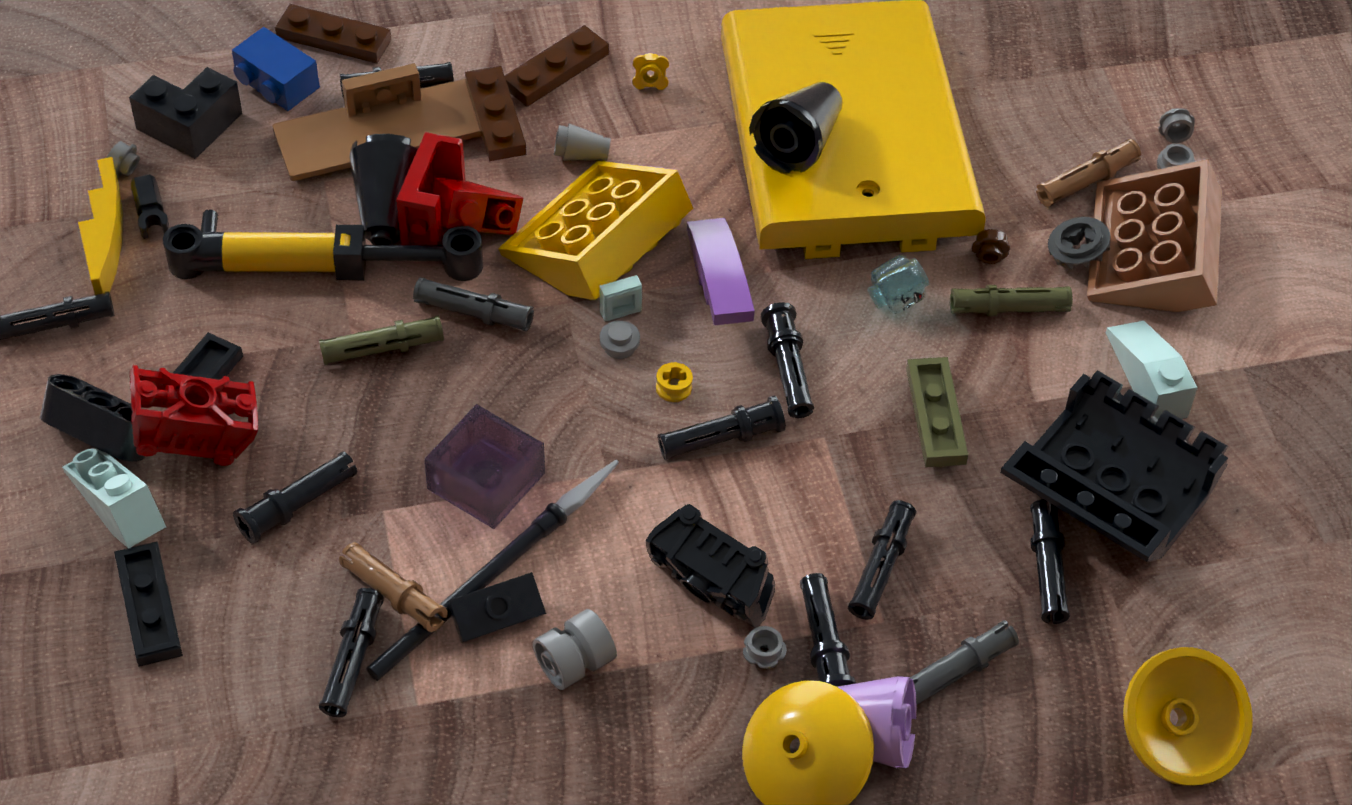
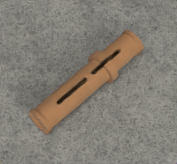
[1036,139,1142,207]
[339,542,447,632]

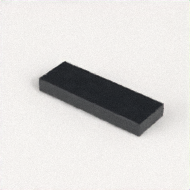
[114,541,183,667]

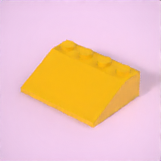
[498,160,694,300]

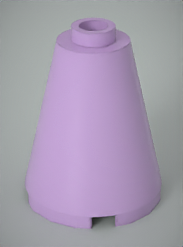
[838,676,916,768]

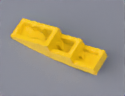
[78,157,123,295]

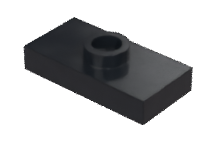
[447,572,546,643]

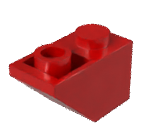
[431,178,524,235]

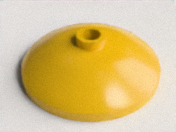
[1123,647,1253,786]
[742,681,874,805]

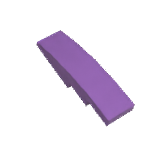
[687,218,755,325]

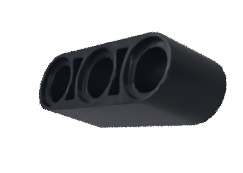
[40,374,145,462]

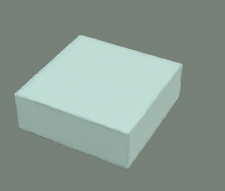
[599,275,642,321]

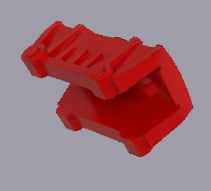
[129,365,258,466]

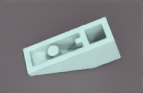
[1105,320,1197,419]

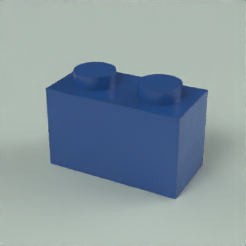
[232,27,320,111]

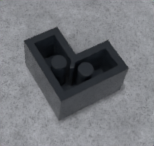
[129,67,242,159]

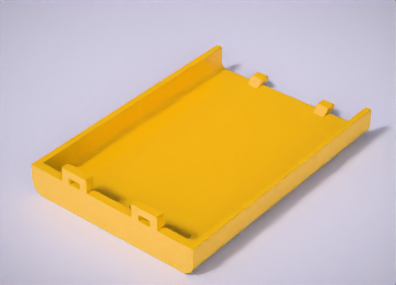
[721,0,986,259]

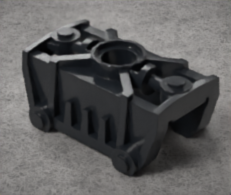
[645,504,775,628]

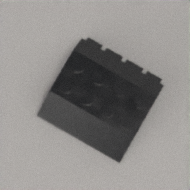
[1000,370,1228,562]

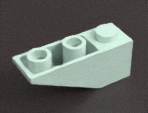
[62,448,166,549]

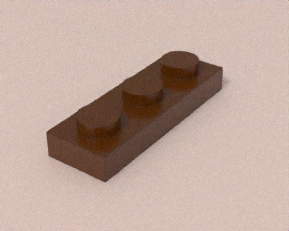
[275,4,392,64]
[504,25,609,107]
[465,66,527,162]

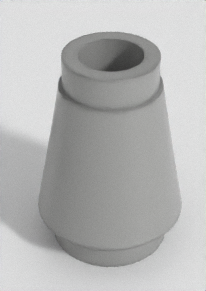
[554,123,611,161]

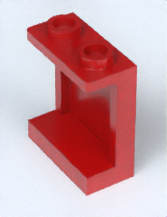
[396,132,466,245]

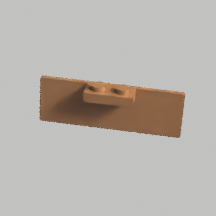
[272,63,481,181]

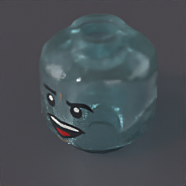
[867,255,929,314]

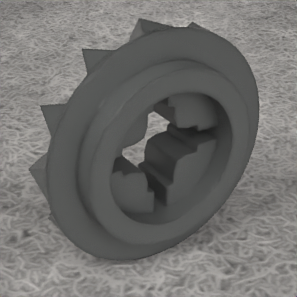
[1048,217,1111,270]

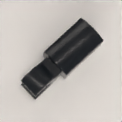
[131,174,170,239]

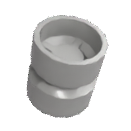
[533,609,617,690]

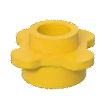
[632,53,669,90]

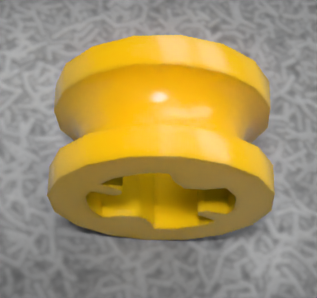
[656,362,693,402]

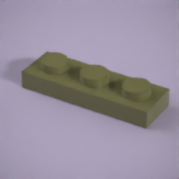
[906,357,968,468]

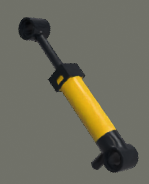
[163,209,483,281]

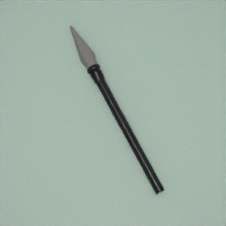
[366,460,619,681]

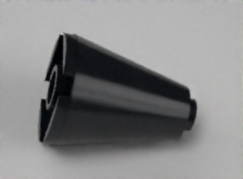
[749,82,843,173]
[349,134,418,245]

